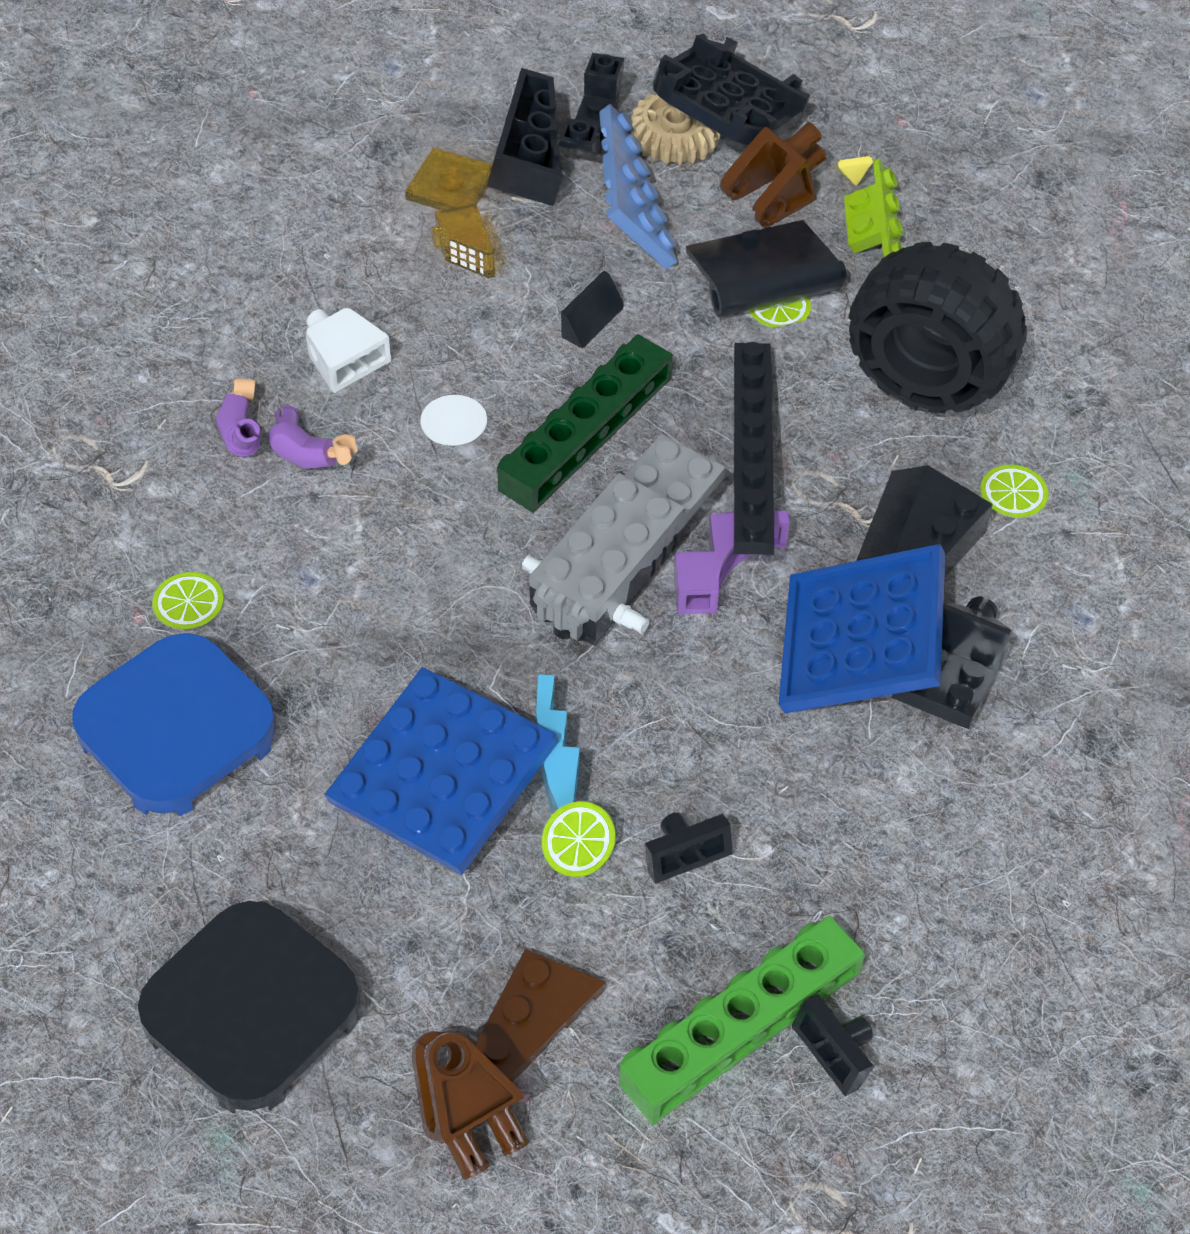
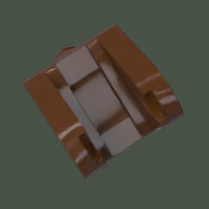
[720,122,827,227]
[411,1031,530,1180]

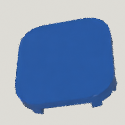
[72,633,275,816]

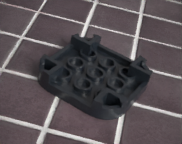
[652,33,811,145]
[138,901,360,1113]

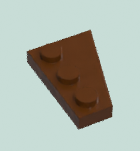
[475,949,606,1082]

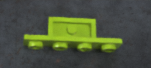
[844,158,904,257]

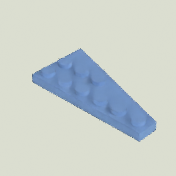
[599,104,677,269]

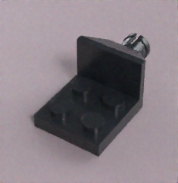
[891,596,1012,729]

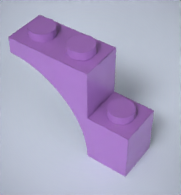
[674,511,790,614]

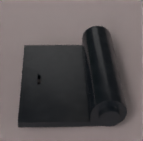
[686,220,847,317]

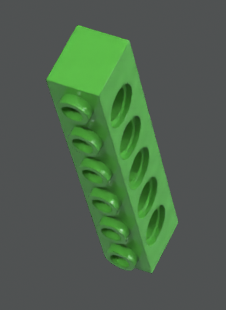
[618,915,865,1126]

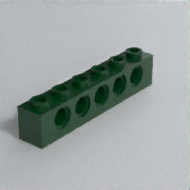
[497,334,673,513]

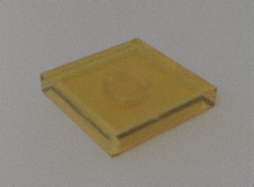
[405,147,493,218]

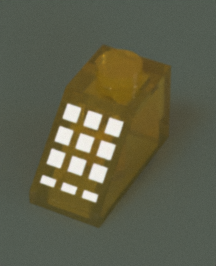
[431,204,495,278]

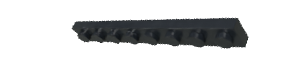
[733,342,774,555]

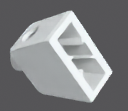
[305,308,391,393]

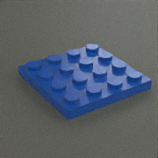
[778,544,945,713]
[324,667,558,876]

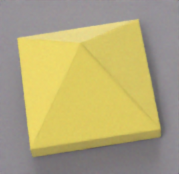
[835,156,873,186]

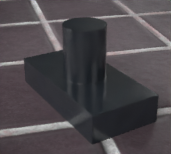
[645,813,733,884]
[791,994,873,1096]

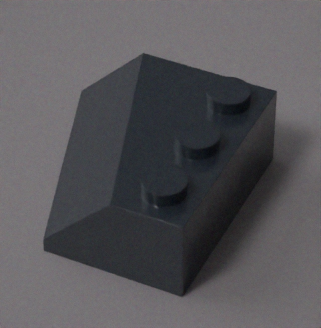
[856,465,993,577]

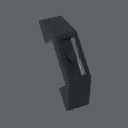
[559,52,625,154]

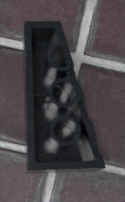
[487,68,562,206]

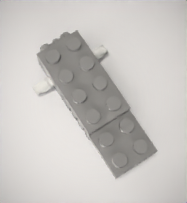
[522,434,726,646]

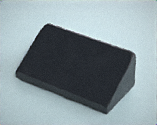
[561,270,624,348]

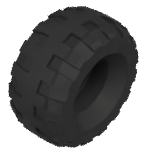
[848,242,1027,414]

